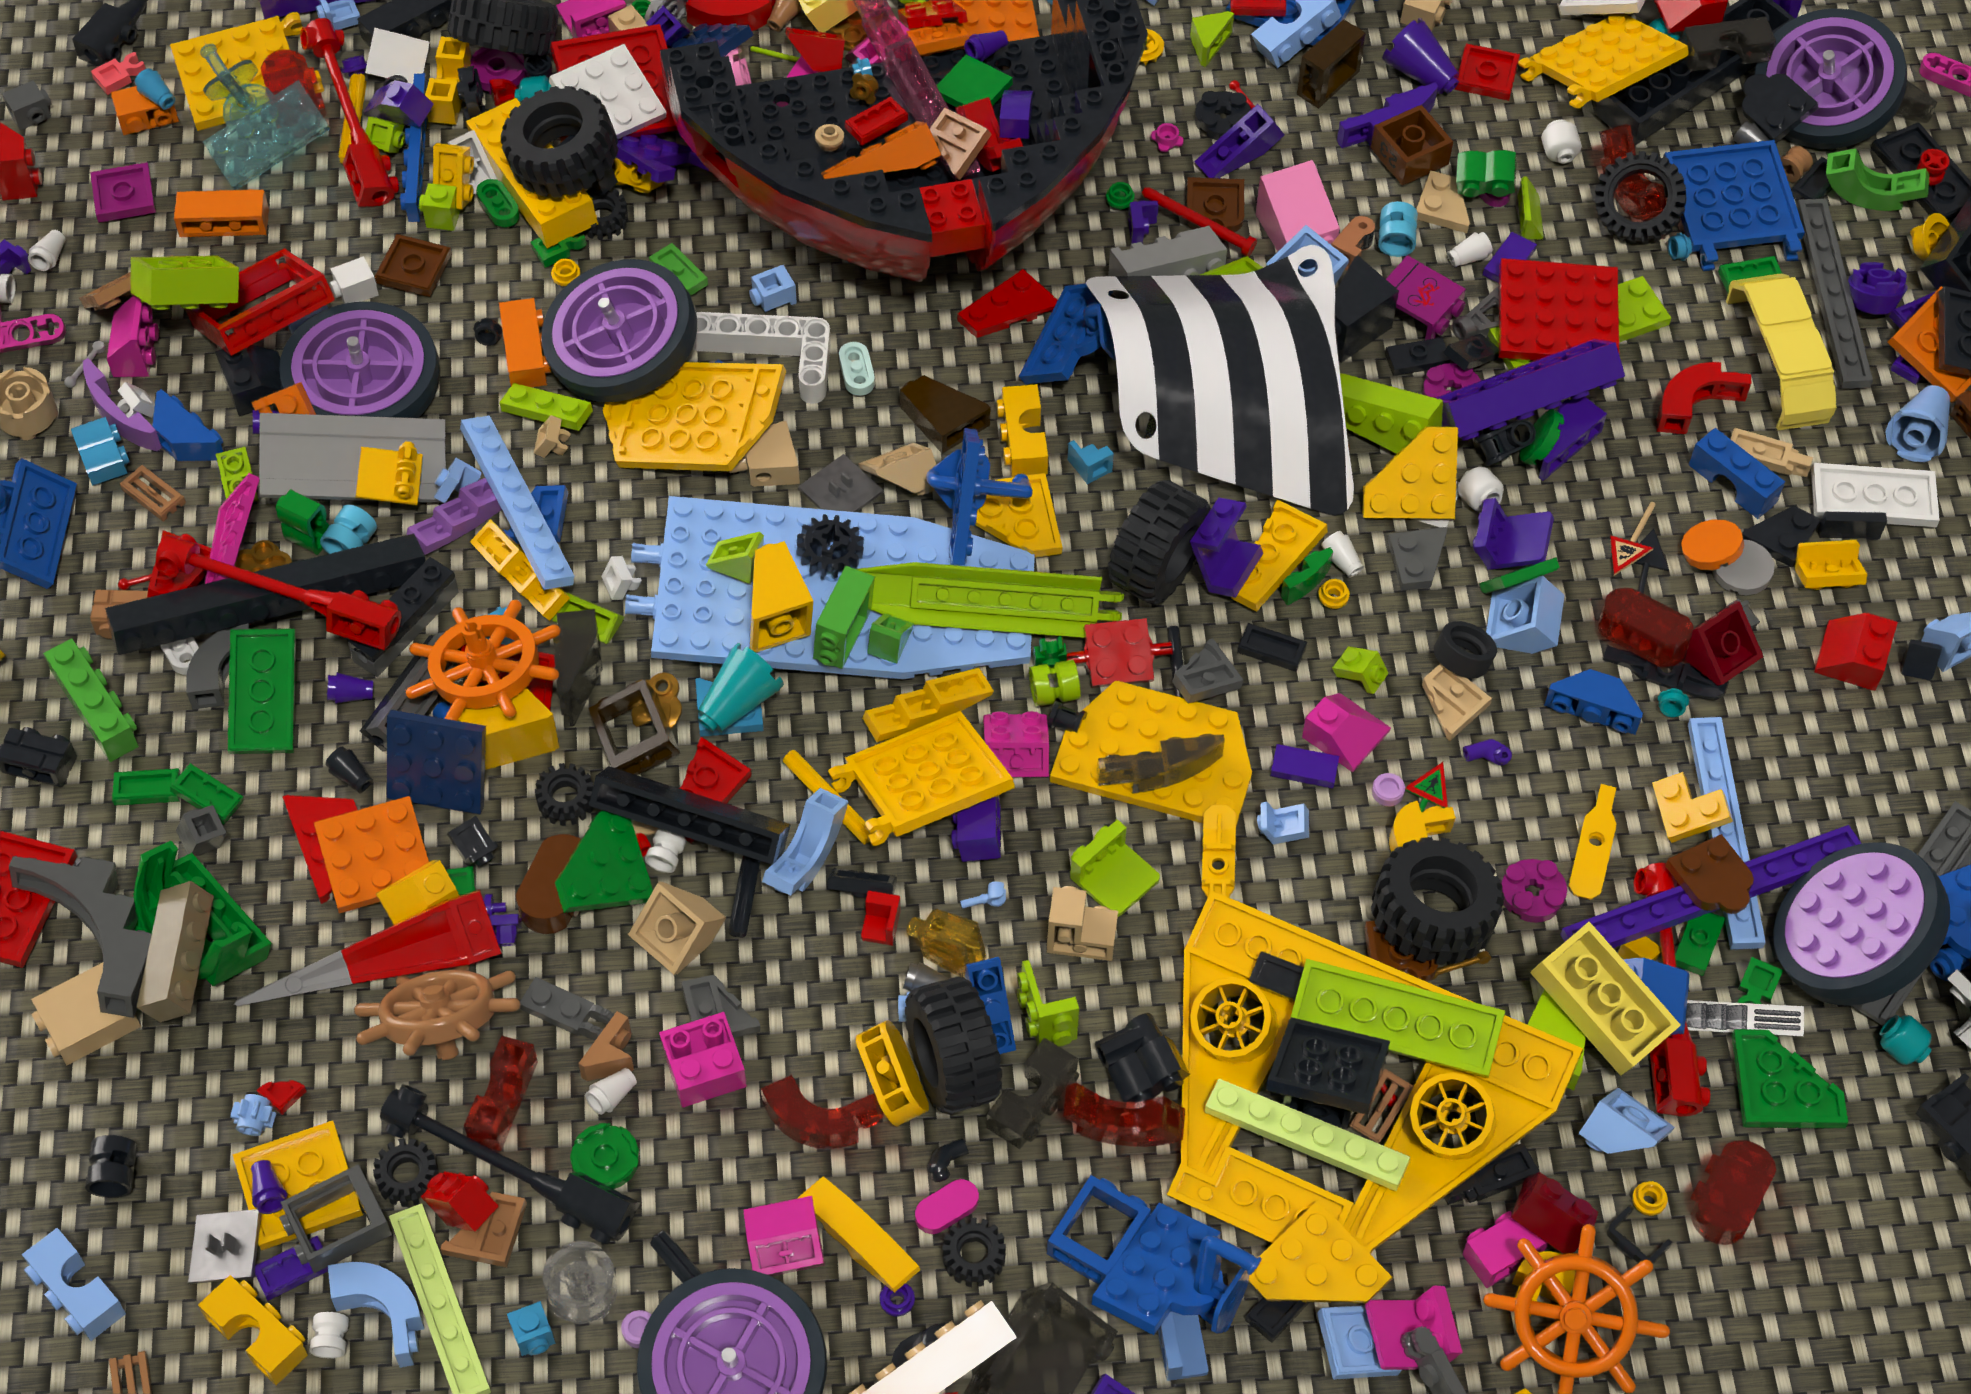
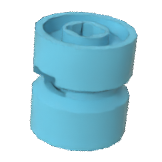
[1378,201,1418,257]
[320,504,377,554]

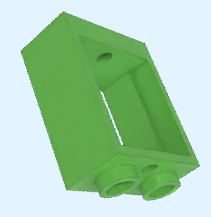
[813,566,875,669]

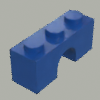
[1689,428,1785,519]

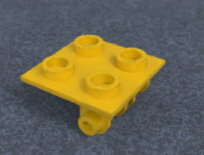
[355,441,423,505]

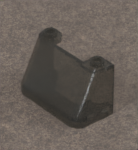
[964,1282,1118,1394]

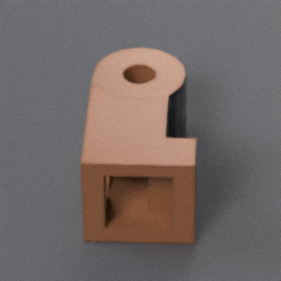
[1331,216,1375,271]

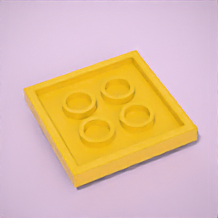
[232,1120,363,1251]

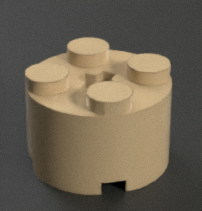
[0,367,58,440]

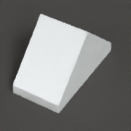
[448,130,497,194]

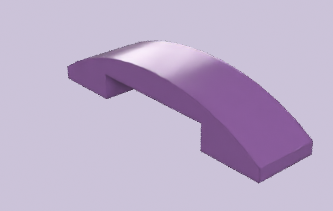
[83,358,162,451]

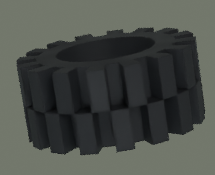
[582,189,628,240]
[535,763,593,826]
[373,1138,438,1207]
[943,1218,1006,1287]

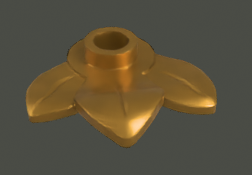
[631,672,682,729]

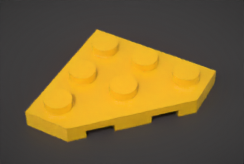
[1362,426,1458,519]
[975,473,1062,558]
[1248,1200,1392,1303]

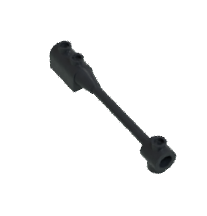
[72,0,148,66]
[380,1084,640,1244]

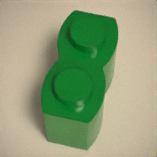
[1456,150,1517,197]
[276,489,330,555]

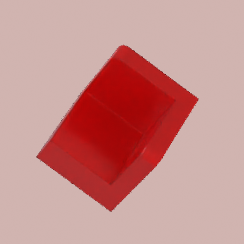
[861,890,901,946]

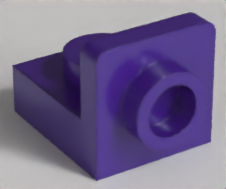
[1128,201,1159,244]
[0,239,31,275]

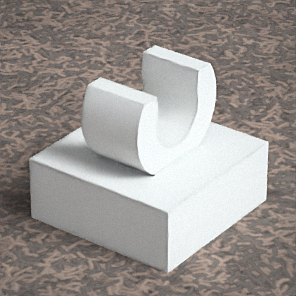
[117,382,155,418]
[601,556,642,600]

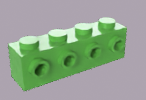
[43,638,139,762]

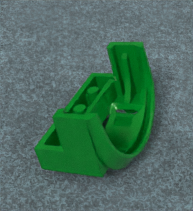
[133,841,272,986]

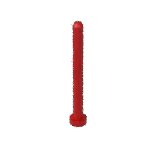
[1142,187,1257,257]

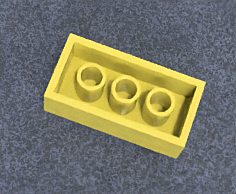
[1530,922,1681,1076]

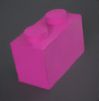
[1462,1211,1548,1288]

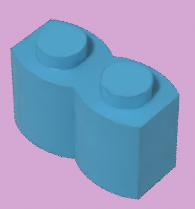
[71,417,130,486]

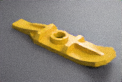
[1568,784,1617,900]
[1202,805,1236,898]

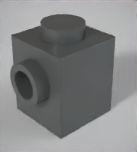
[2,80,52,131]
[176,805,226,857]

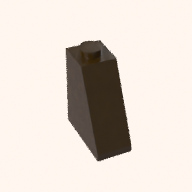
[900,375,991,454]

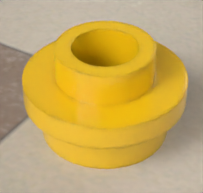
[551,259,581,286]
[1318,579,1350,609]
[1632,1181,1668,1216]

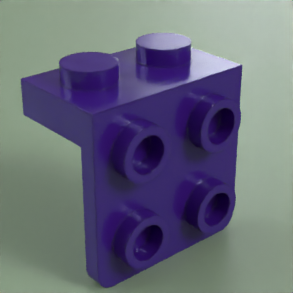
[1473,498,1554,570]

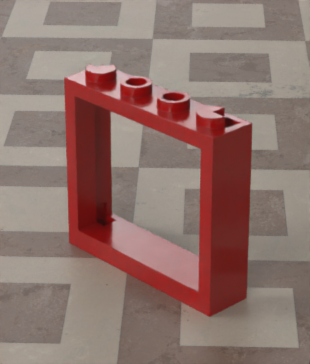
[185,248,335,356]

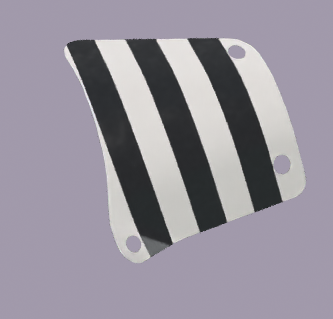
[1086,245,1354,515]

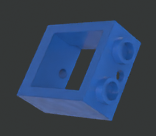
[1047,1175,1151,1285]

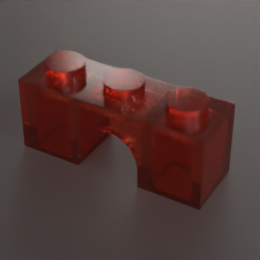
[464,1036,538,1151]

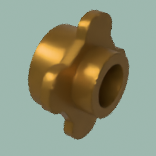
[850,73,879,104]

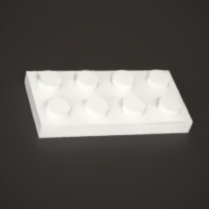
[1811,463,1940,527]

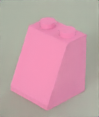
[1255,160,1340,251]

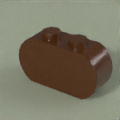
[515,834,581,934]

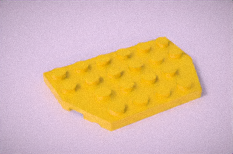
[603,362,786,472]
[1050,681,1252,827]

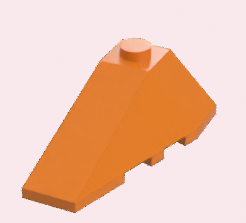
[821,121,941,180]

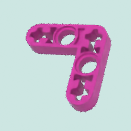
[1919,53,1971,97]
[0,307,66,353]

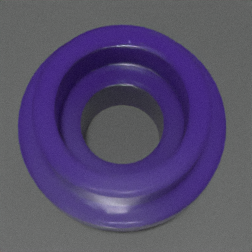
[341,55,367,77]
[880,1283,915,1317]

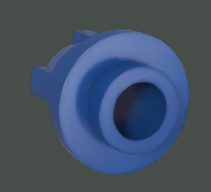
[1930,946,1971,981]

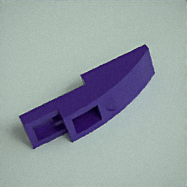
[1337,82,1438,149]

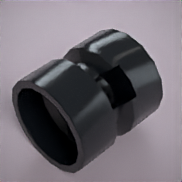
[85,1135,137,1198]

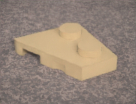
[1416,170,1470,233]
[1422,663,1492,741]

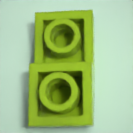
[216,447,259,502]

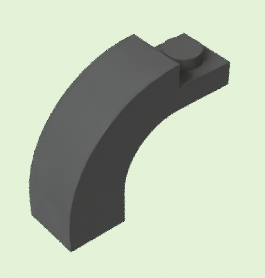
[186,623,281,709]

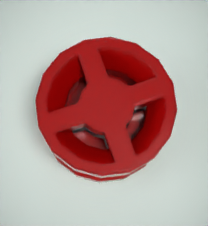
[1916,149,1950,185]

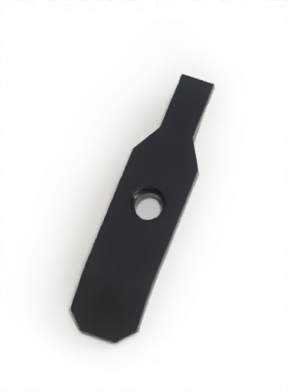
[1602,645,1729,700]

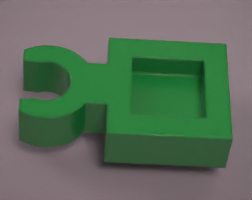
[531,233,587,268]
[1032,636,1067,668]
[1737,957,1783,1004]

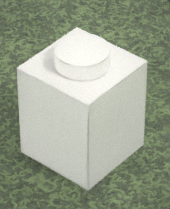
[329,256,379,304]

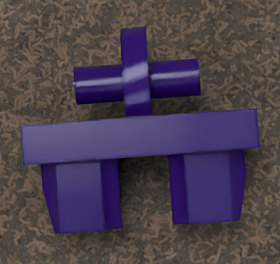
[485,894,522,947]

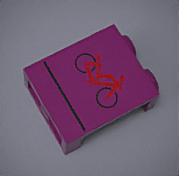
[1386,255,1466,340]

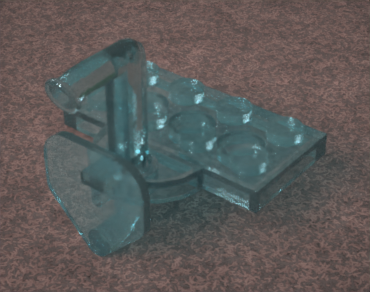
[200,44,331,190]

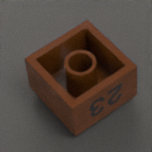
[1371,105,1453,186]

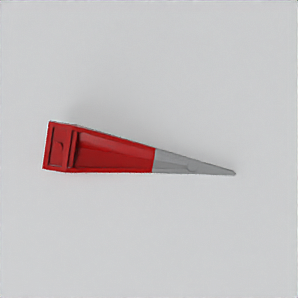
[234,889,502,1006]

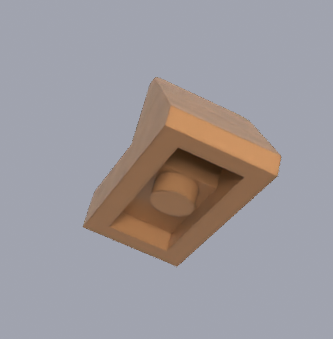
[578,1011,634,1081]

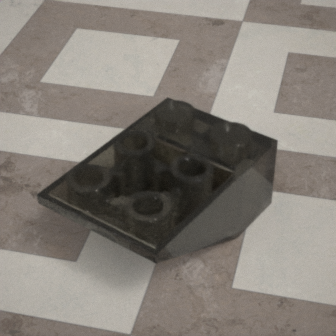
[553,609,603,727]

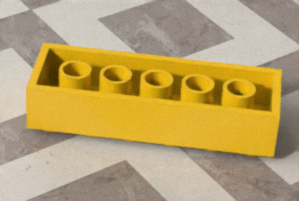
[466,98,598,248]

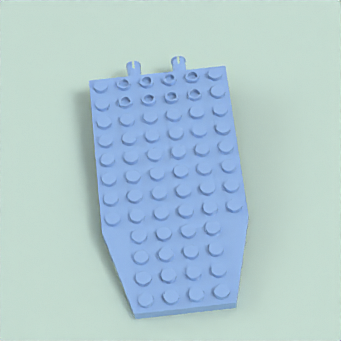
[625,496,1035,679]

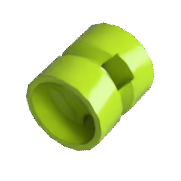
[1029,660,1081,707]

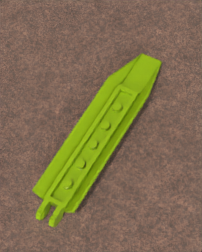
[856,562,1124,638]

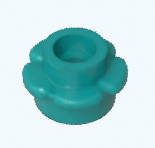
[1658,688,1689,717]

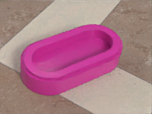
[915,1179,979,1234]

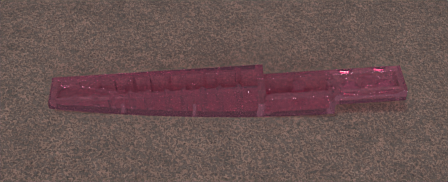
[852,0,980,180]

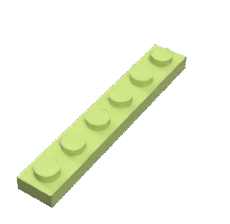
[1205,1079,1410,1191]
[389,1203,491,1394]

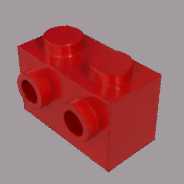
[421,1171,499,1232]

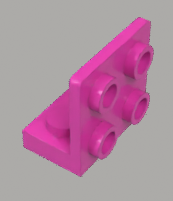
[556,0,626,38]
[983,711,1049,777]
[1365,1286,1463,1370]

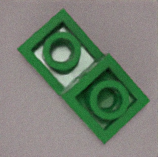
[1281,547,1333,606]

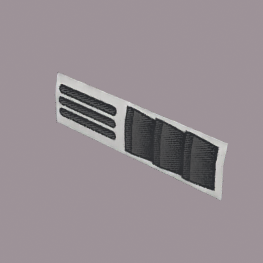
[1685,1000,1804,1036]

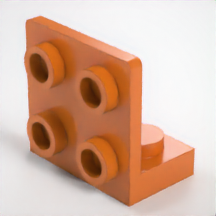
[906,20,969,58]

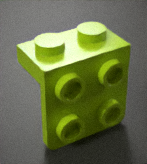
[1070,819,1160,917]
[1016,960,1079,1048]

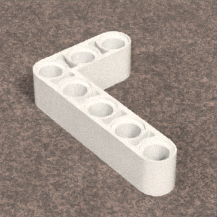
[692,312,831,404]

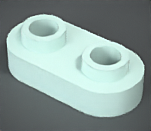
[839,342,875,396]

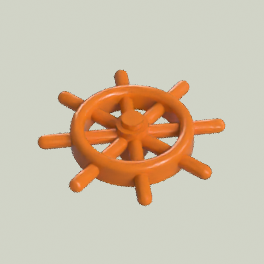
[406,600,561,721]
[1483,1224,1670,1394]

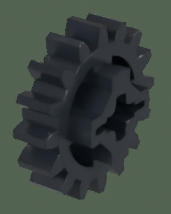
[796,514,864,578]

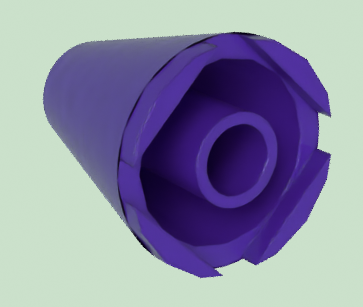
[1382,18,1459,94]

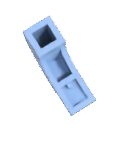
[762,788,849,896]
[328,1262,425,1368]

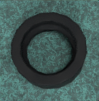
[1433,621,1498,678]

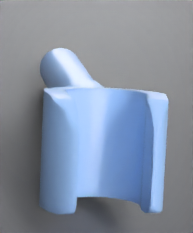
[960,881,1006,909]

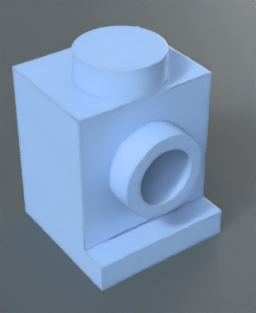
[749,265,797,312]

